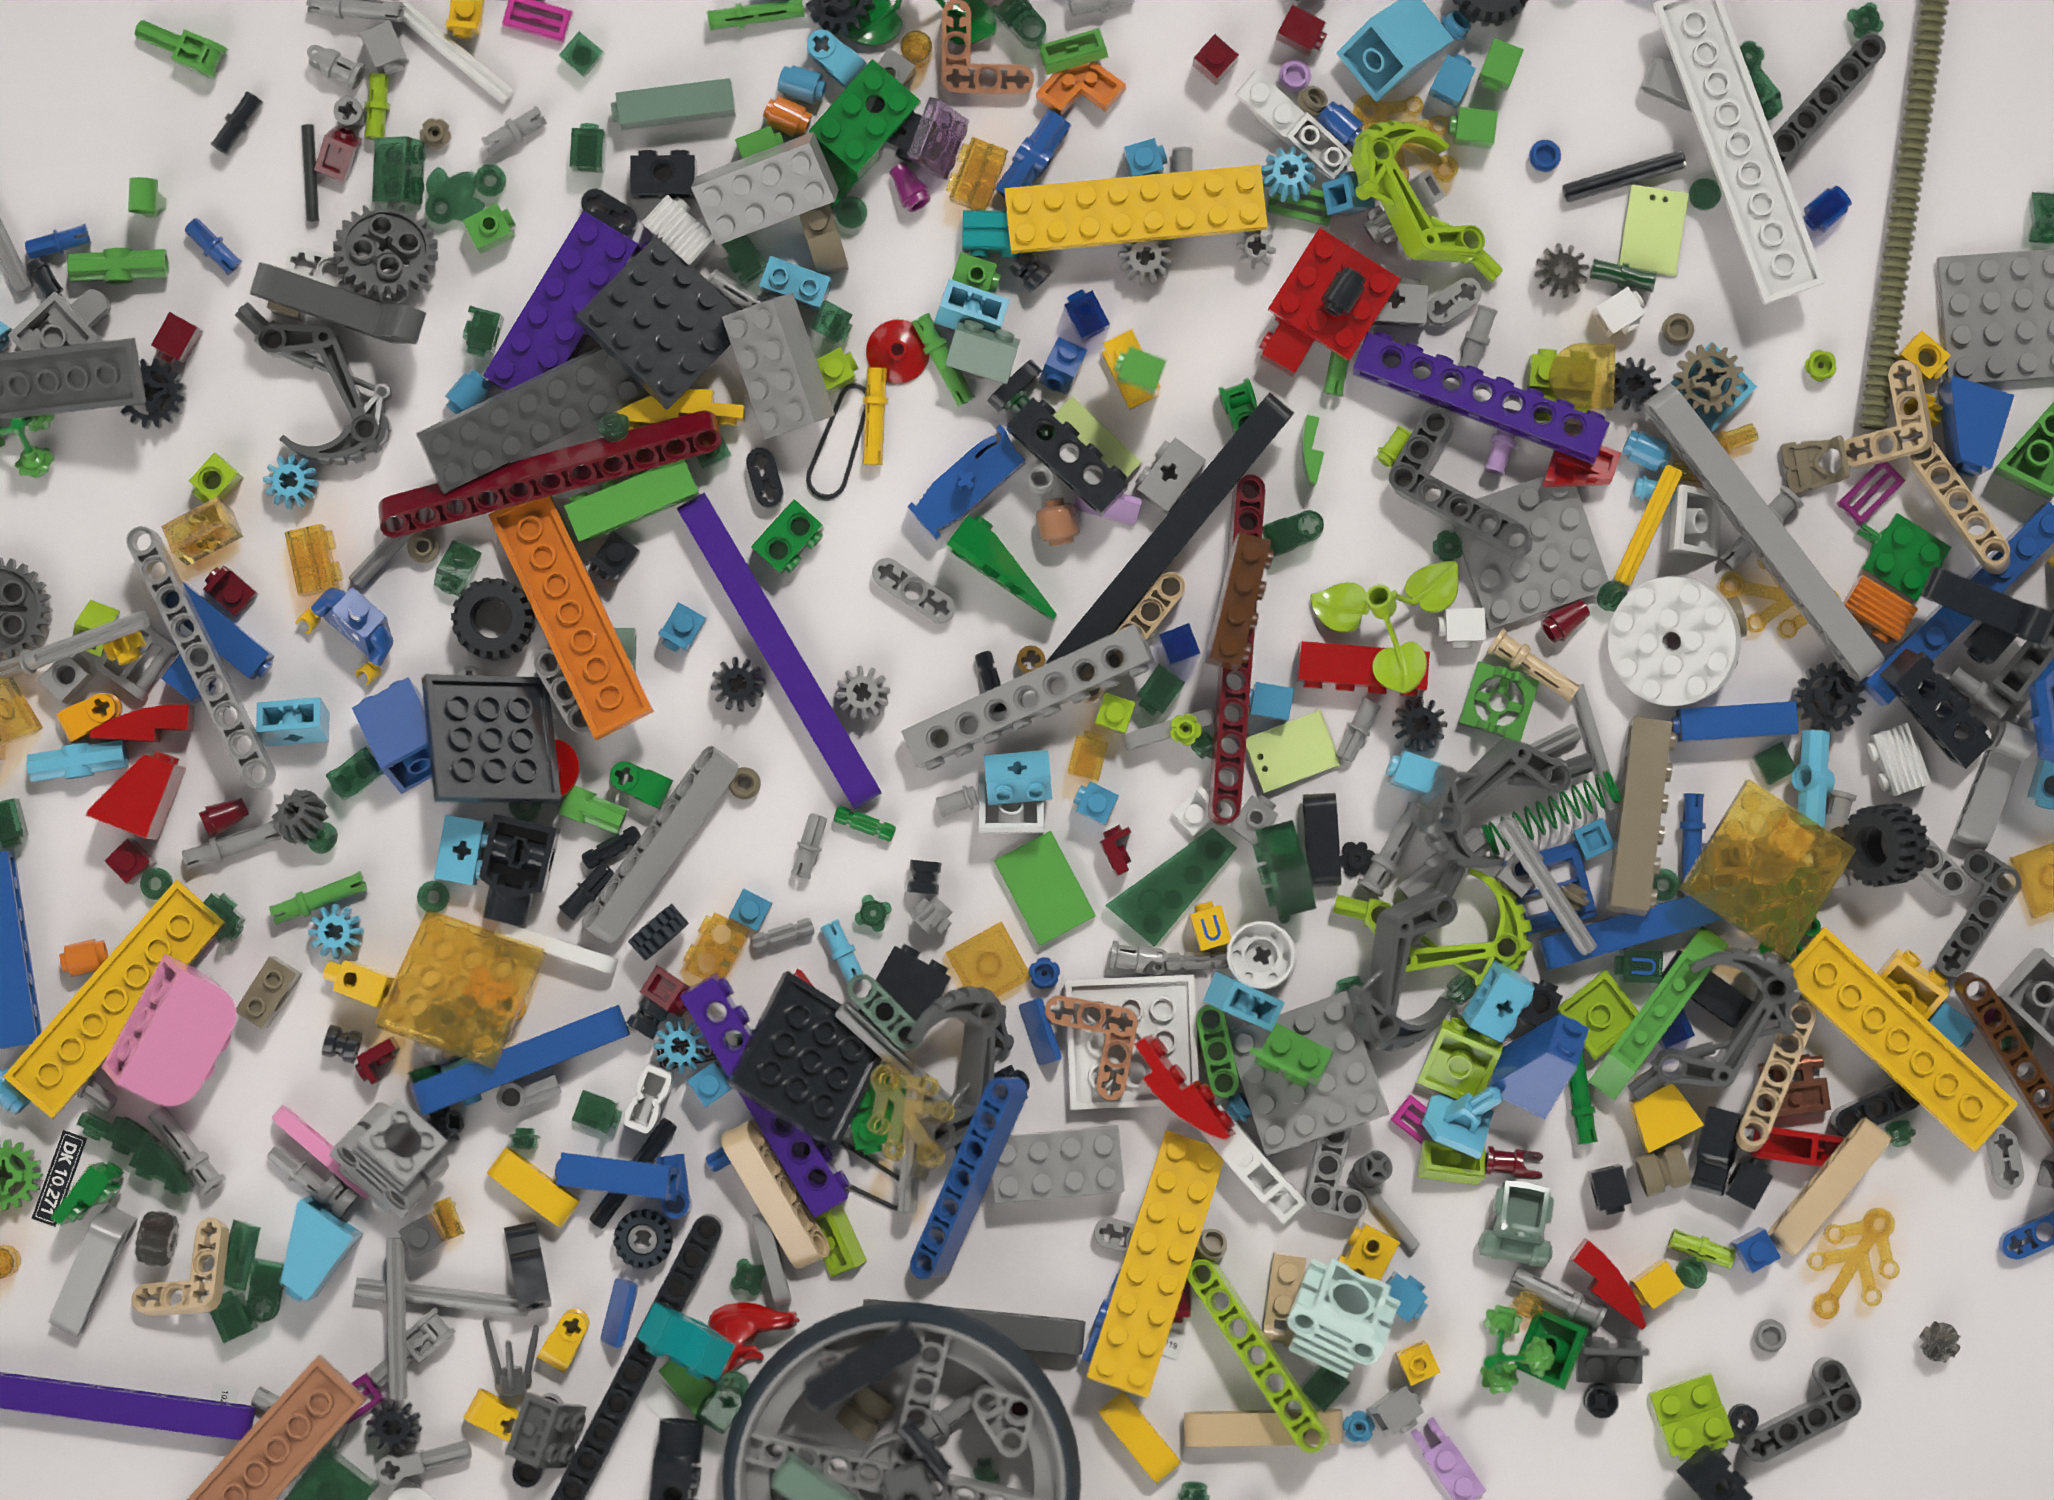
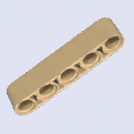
[1908,436,2010,574]
[1081,572,1185,703]
[1736,1000,1817,1152]
[1768,1117,1892,1256]
[721,1120,830,1269]
[1184,1409,1343,1447]

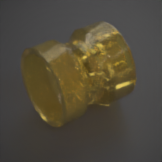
[900,31,933,68]
[0,1245,21,1279]

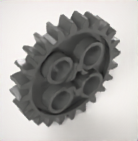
[333,202,438,301]
[0,557,53,662]

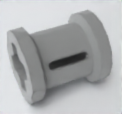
[333,96,366,131]

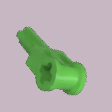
[134,20,228,79]

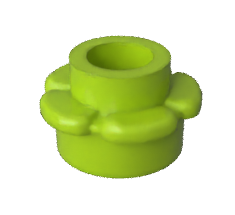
[1805,350,1836,381]
[1170,713,1202,745]

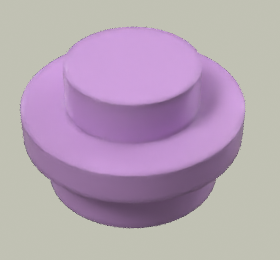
[1279,60,1311,92]

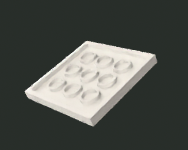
[1065,975,1199,1110]

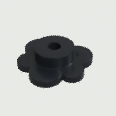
[1340,842,1375,877]

